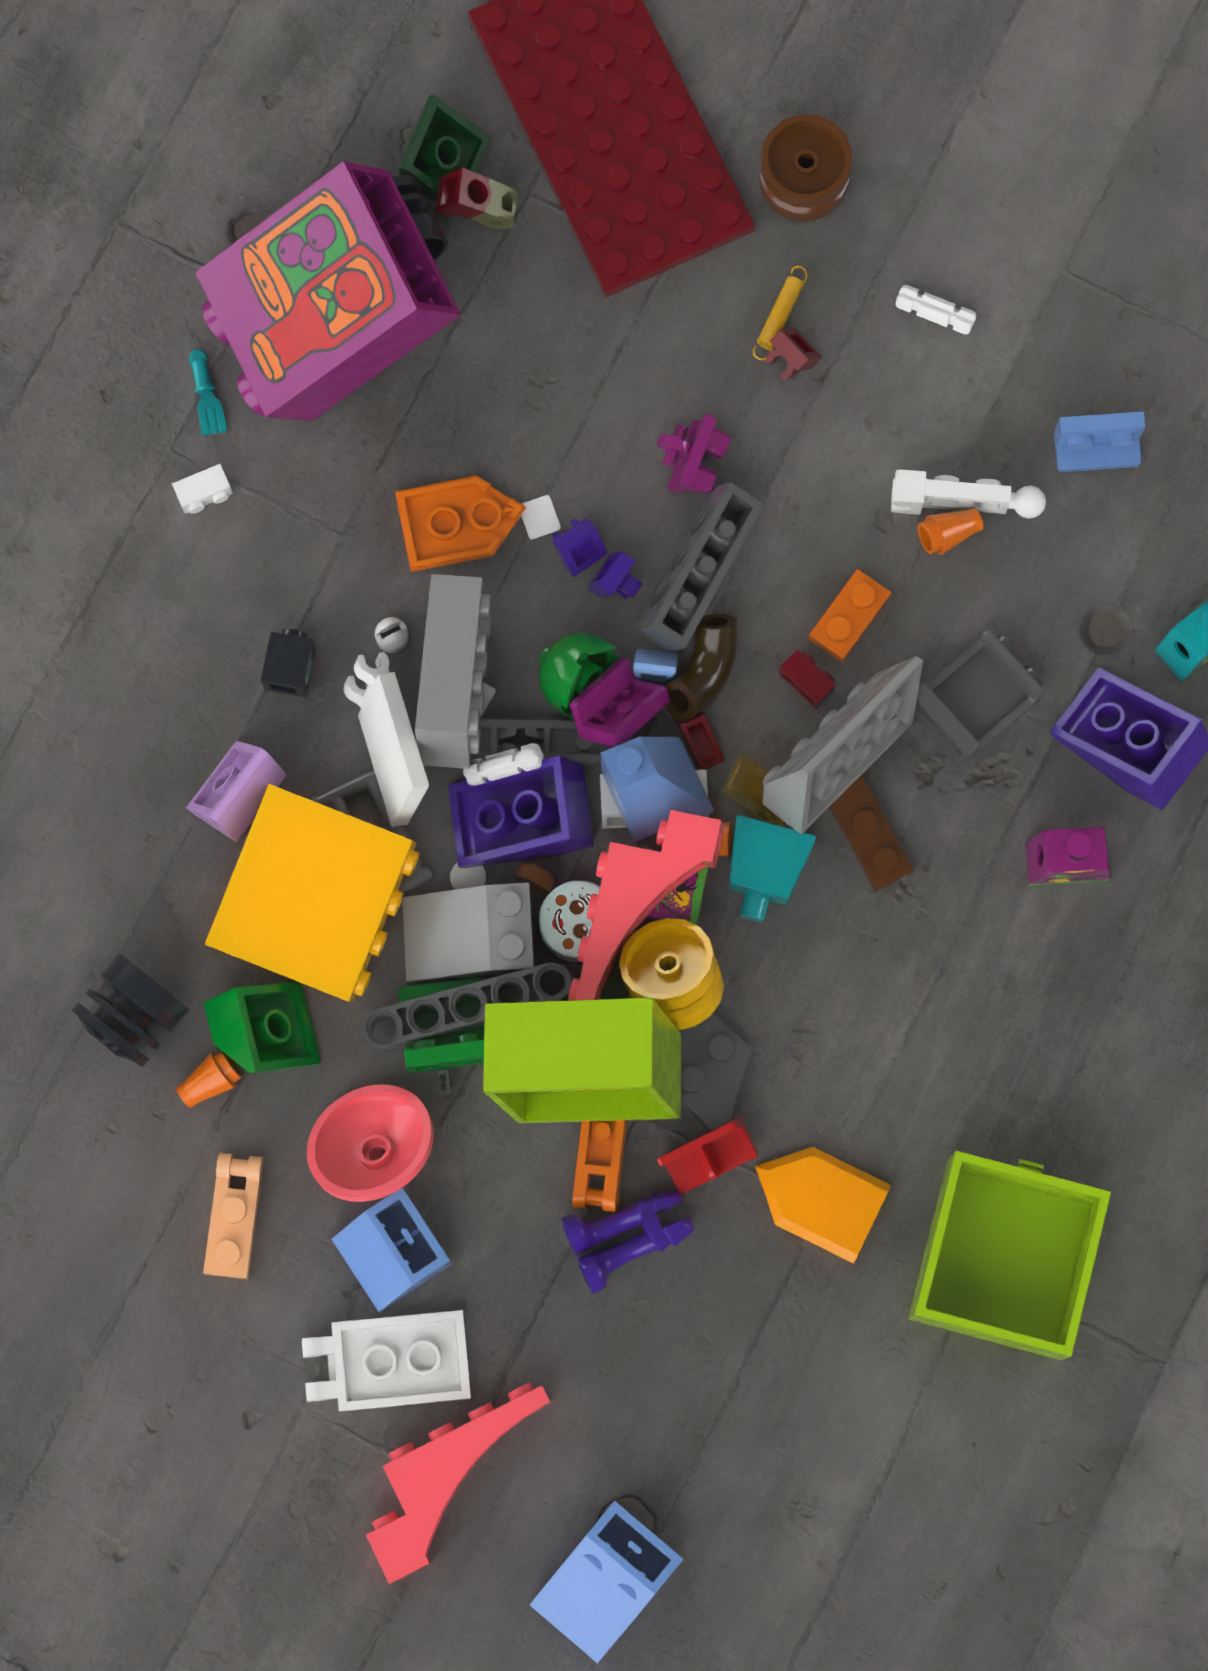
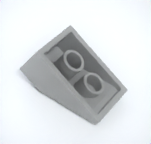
[402,883,534,983]

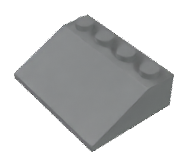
[762,656,923,835]

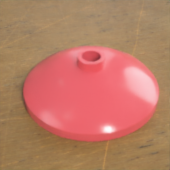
[307,1084,434,1202]

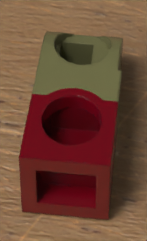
[435,167,518,229]

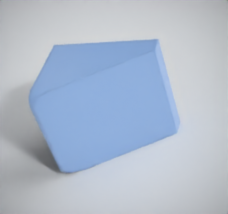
[633,649,678,684]

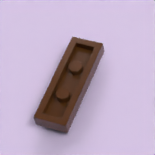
[829,775,914,893]

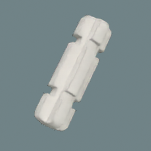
[896,285,976,334]
[463,743,544,786]

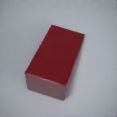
[674,712,725,770]

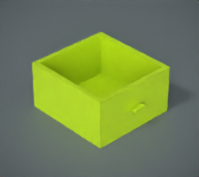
[483,998,681,1124]
[908,1151,1111,1360]

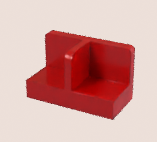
[656,1116,759,1195]

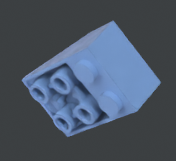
[530,1501,683,1664]

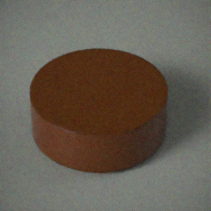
[513,862,558,896]

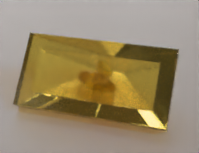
[721,755,786,827]

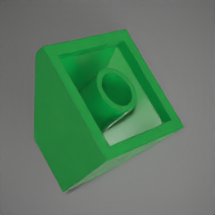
[203,981,321,1074]

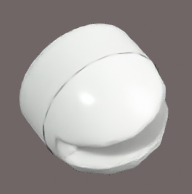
[375,617,409,653]

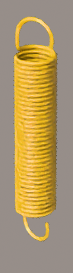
[753,266,807,360]

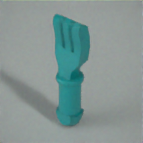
[189,348,227,436]

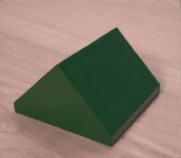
[399,95,491,203]

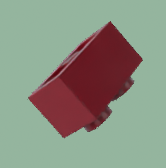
[778,649,836,709]

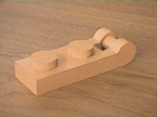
[203,1152,263,1279]

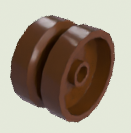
[759,115,852,222]

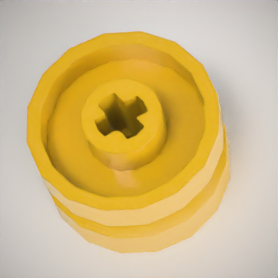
[619,918,724,1030]

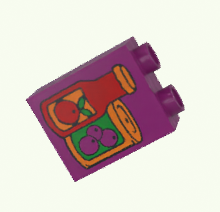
[195,161,461,421]

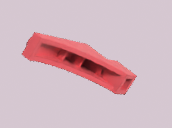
[568,810,725,1001]
[366,1382,551,1584]

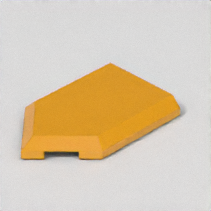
[755,1147,891,1264]

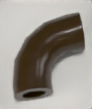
[665,614,737,721]

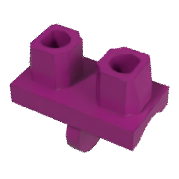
[657,414,731,495]

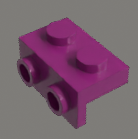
[570,657,670,748]

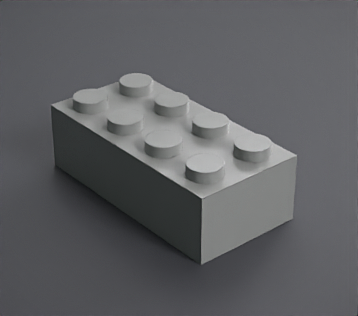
[415,574,491,769]

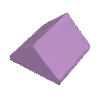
[186,740,287,843]

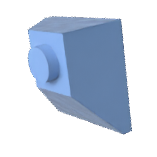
[600,737,714,845]

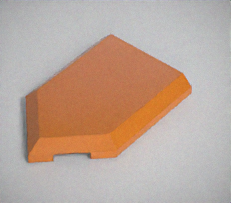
[395,475,526,572]

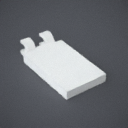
[344,652,429,827]
[302,1310,471,1412]

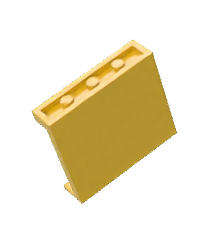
[205,784,420,1002]

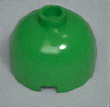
[539,633,619,719]

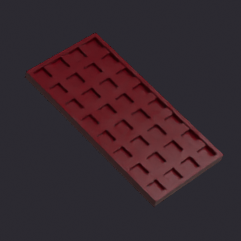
[468,0,755,298]

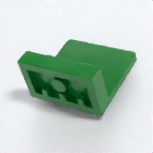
[398,977,485,1074]

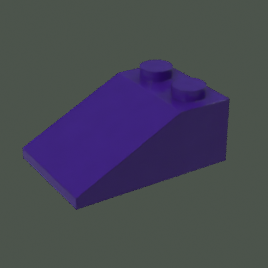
[1049,668,1208,810]
[448,756,594,868]

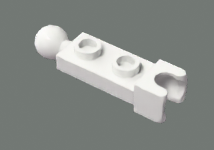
[891,470,1046,519]

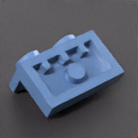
[1054,411,1146,472]

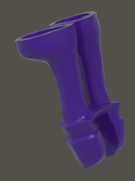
[560,1190,694,1294]

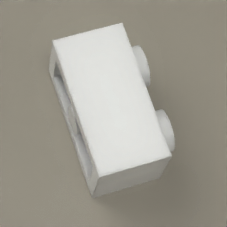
[172,464,233,514]

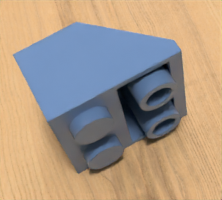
[332,1188,452,1313]

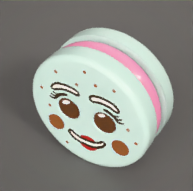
[539,880,600,964]

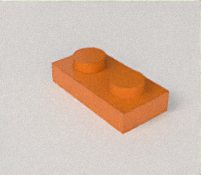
[808,569,892,663]

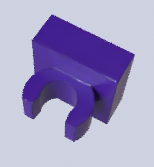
[552,518,608,577]
[587,551,643,599]

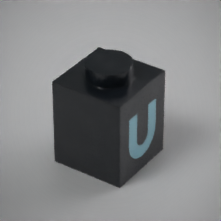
[260,628,316,697]

